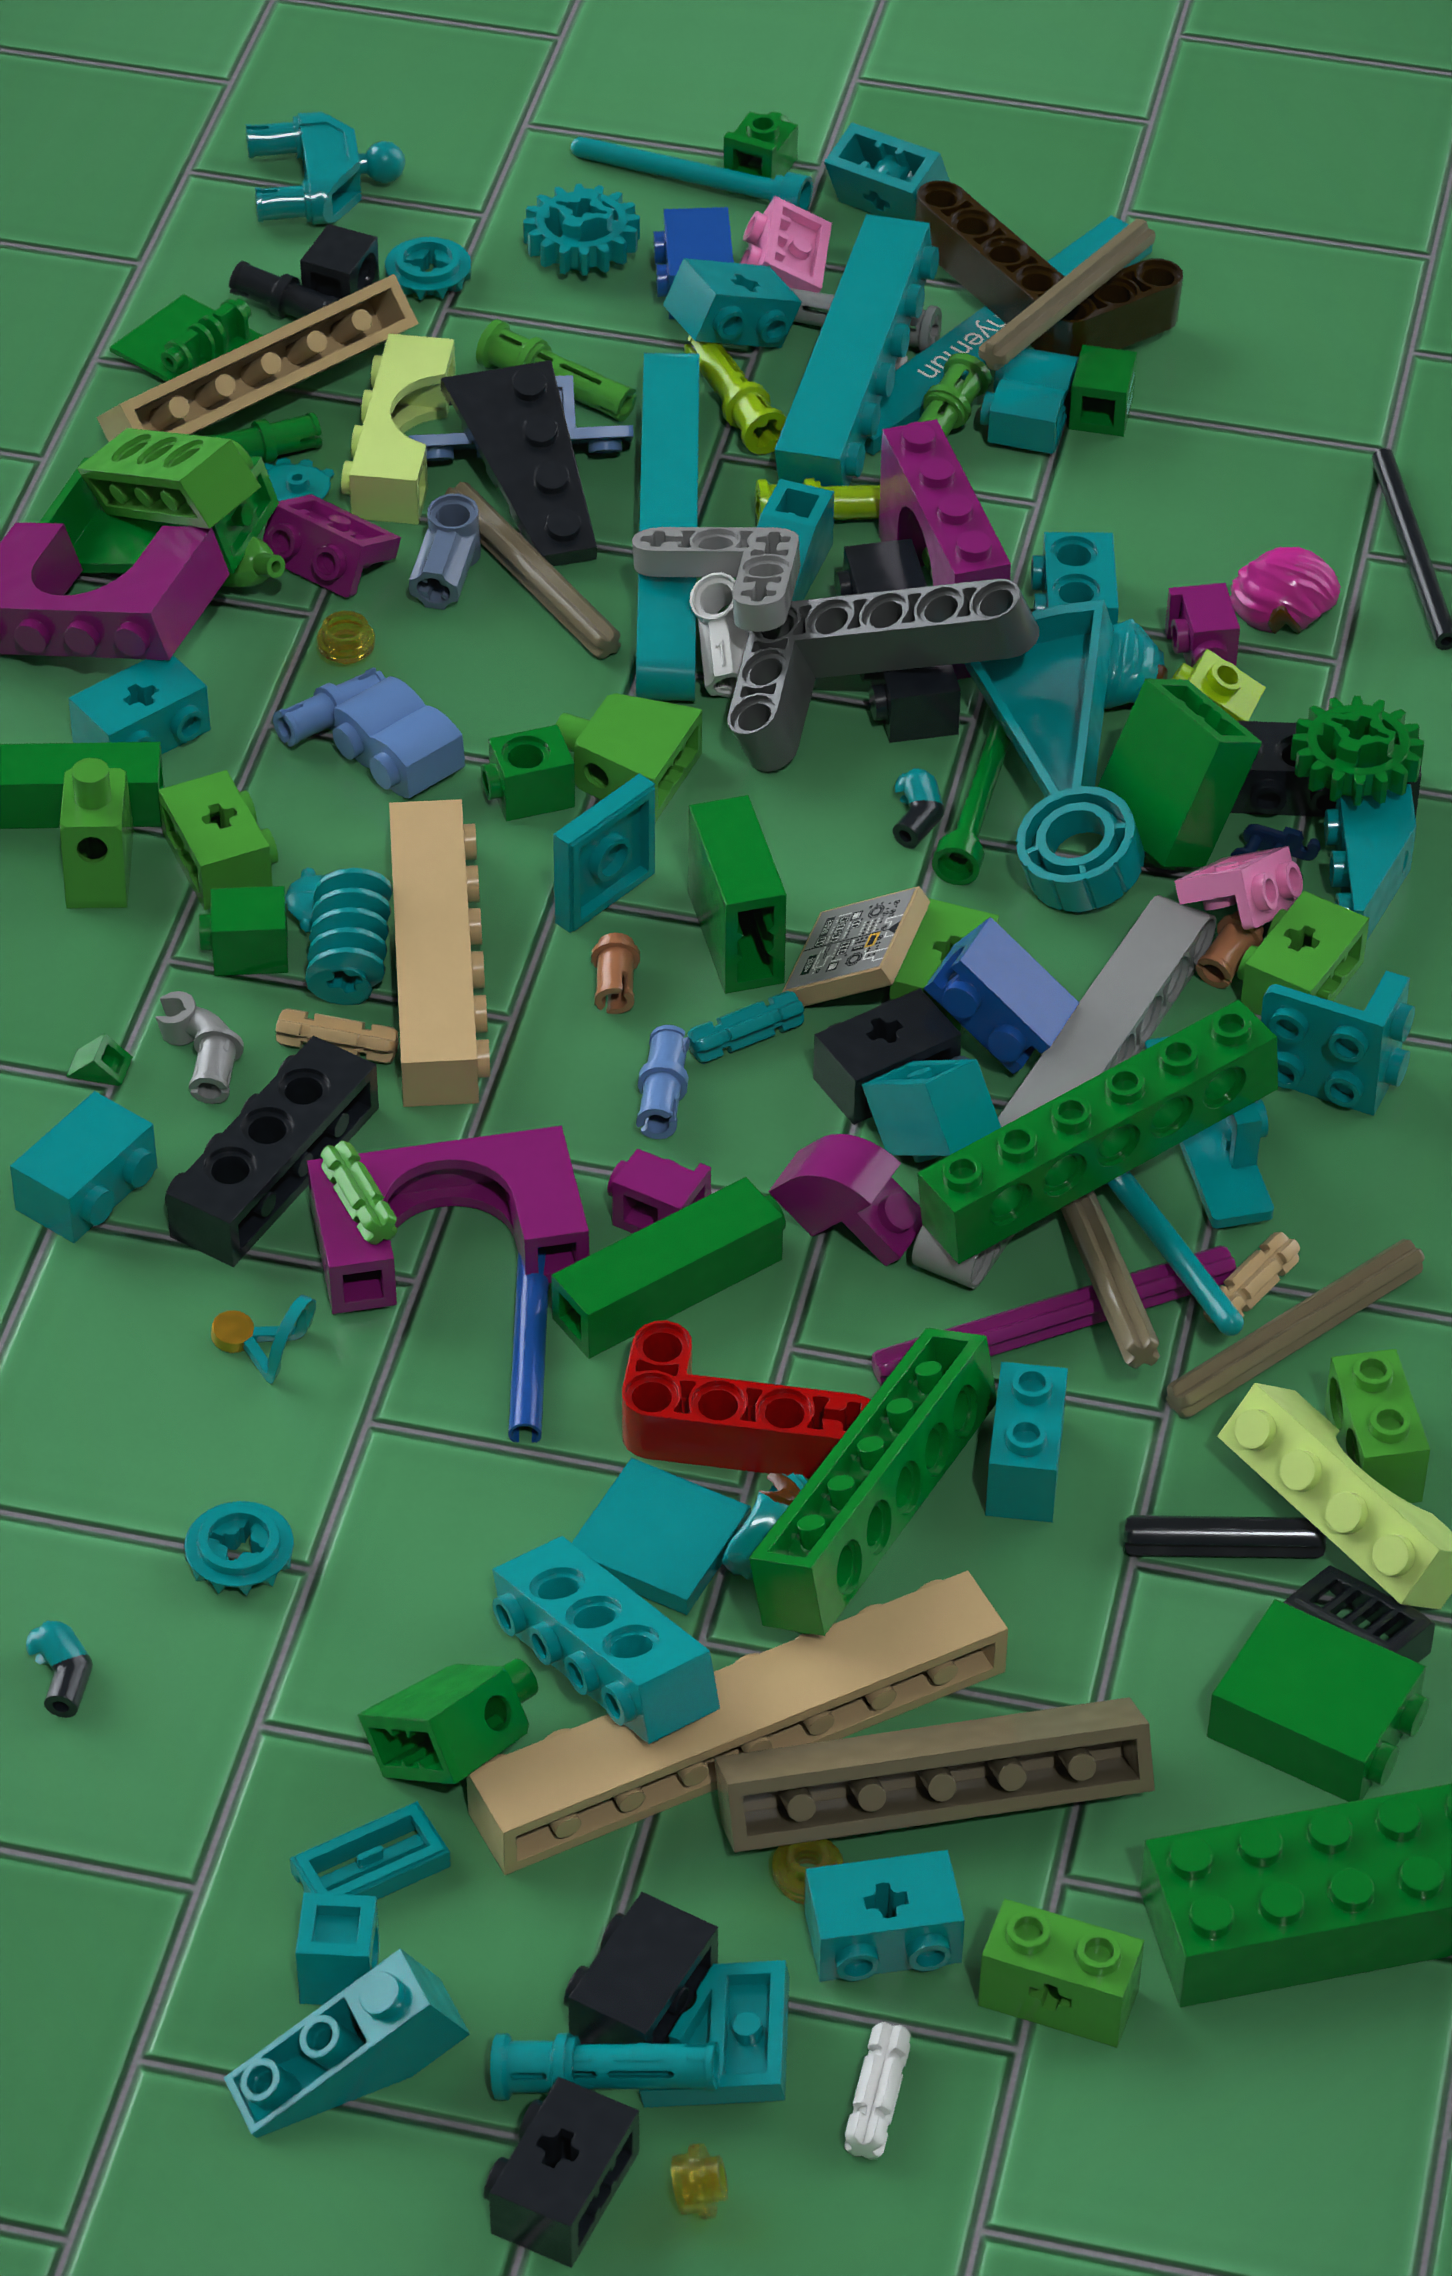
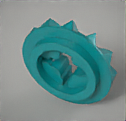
[385,237,471,301]
[184,1501,294,1596]

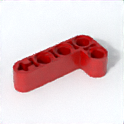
[622,1321,870,1479]

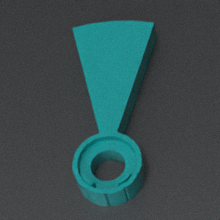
[965,599,1145,912]

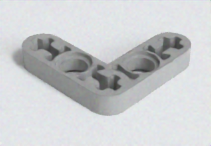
[632,527,801,632]

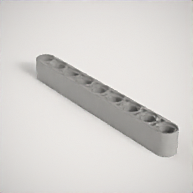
[912,895,1216,1289]

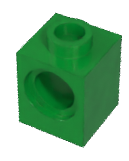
[481,724,575,822]

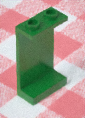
[39,457,279,573]

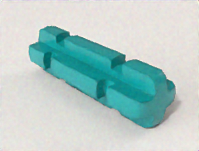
[687,991,805,1063]

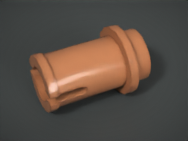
[1196,911,1264,988]
[591,933,640,1014]

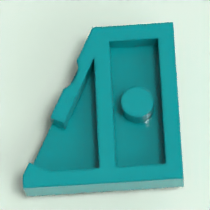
[639,1960,790,2108]

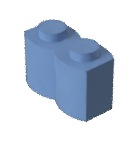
[333,676,465,799]

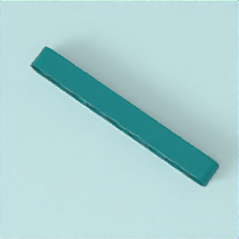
[636,353,699,701]

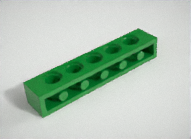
[917,999,1278,1264]
[749,1328,997,1636]

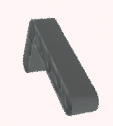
[728,579,1039,772]

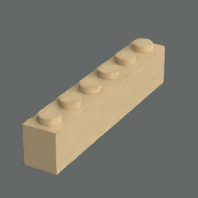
[96,274,419,442]
[389,799,490,1107]

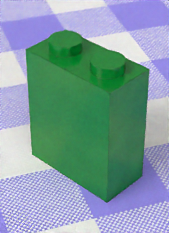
[1097,678,1262,871]
[688,795,787,994]
[1207,1599,1429,1802]

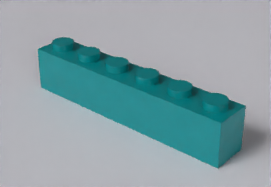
[775,214,939,486]

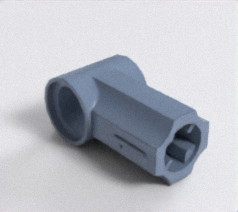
[409,494,481,610]

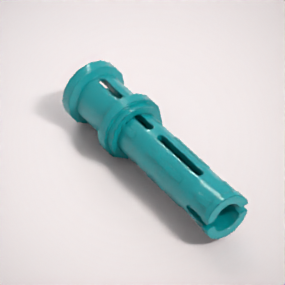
[490,2033,721,2101]

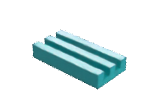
[290,1801,451,1900]

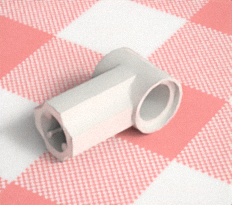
[690,572,750,699]

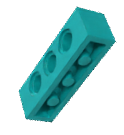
[492,1536,720,1744]

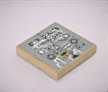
[782,886,930,1007]

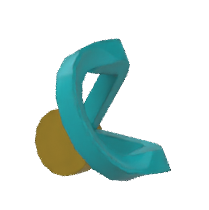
[211,1294,316,1384]

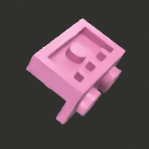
[740,196,832,293]
[1174,846,1303,930]

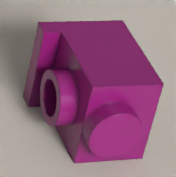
[1165,583,1240,667]
[607,1148,711,1233]

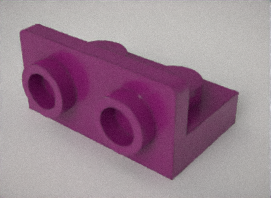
[263,494,401,598]

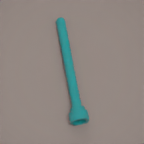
[571,137,813,211]
[1104,1171,1244,1336]

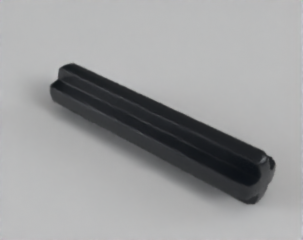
[1124,1515,1326,1558]

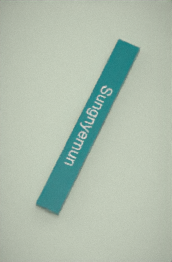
[865,215,1153,455]

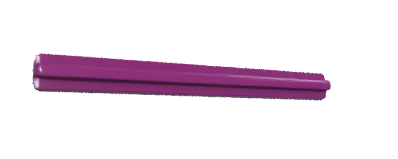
[872,1245,1236,1386]

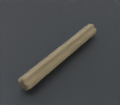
[978,219,1156,370]
[444,482,621,659]
[1060,1190,1160,1368]
[1166,1239,1425,1418]

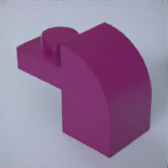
[768,1134,922,1266]

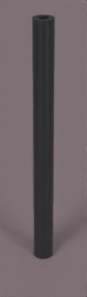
[1372,448,1452,650]

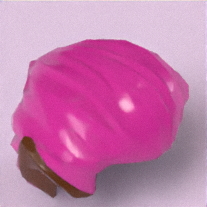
[1230,547,1341,634]

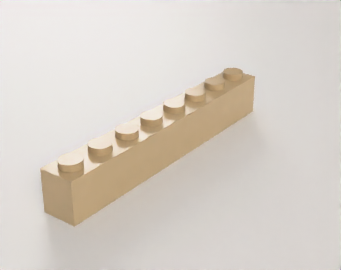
[467,1570,1008,1875]

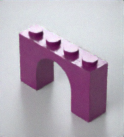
[878,419,1011,680]
[0,522,230,660]
[307,1125,590,1314]

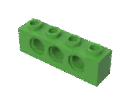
[77,428,261,529]

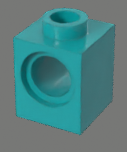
[295,1892,380,2005]

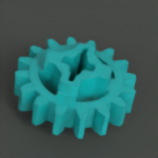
[523,184,640,276]

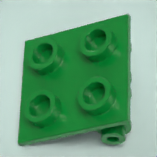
[109,294,263,382]

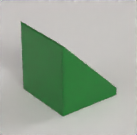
[66,1033,133,1086]

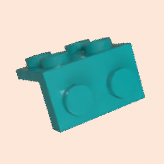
[1261,971,1415,1116]

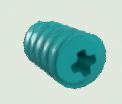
[305,868,393,1005]

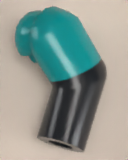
[893,768,945,848]
[26,1620,93,1718]

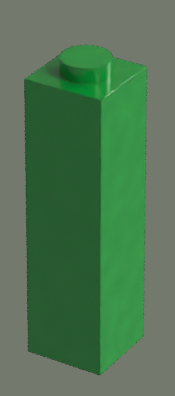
[0,742,164,829]
[551,1177,786,1359]

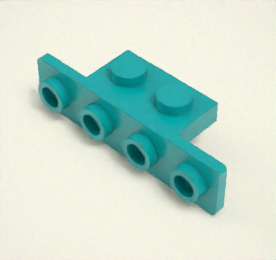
[1144,1036,1274,1228]

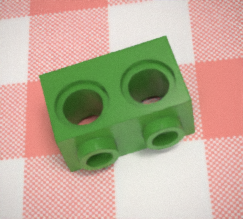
[1324,1349,1430,1503]

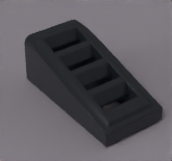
[1283,1565,1435,1663]

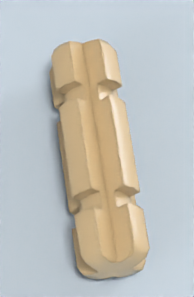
[276,1008,398,1064]
[1203,1232,1301,1323]

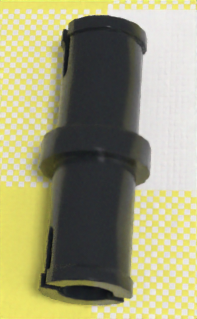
[229,260,340,319]

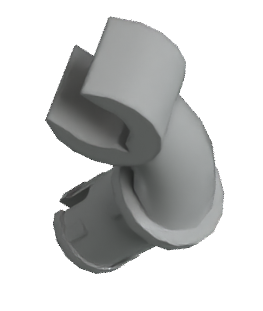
[156,991,244,1104]

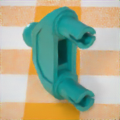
[246,112,405,225]

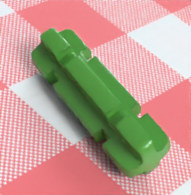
[321,1141,397,1245]

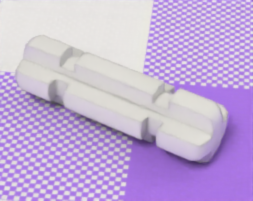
[844,2022,911,2160]

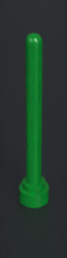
[932,715,1010,885]

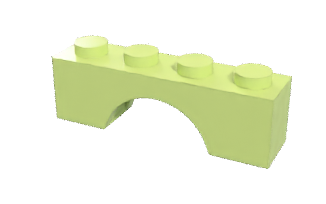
[341,334,456,525]
[1217,1383,1452,1610]

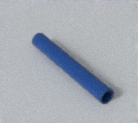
[508,1247,549,1443]

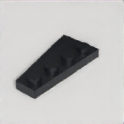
[441,360,597,567]

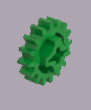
[1291,696,1424,806]

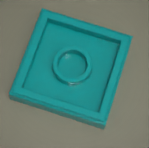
[553,773,655,933]
[572,1457,751,1615]

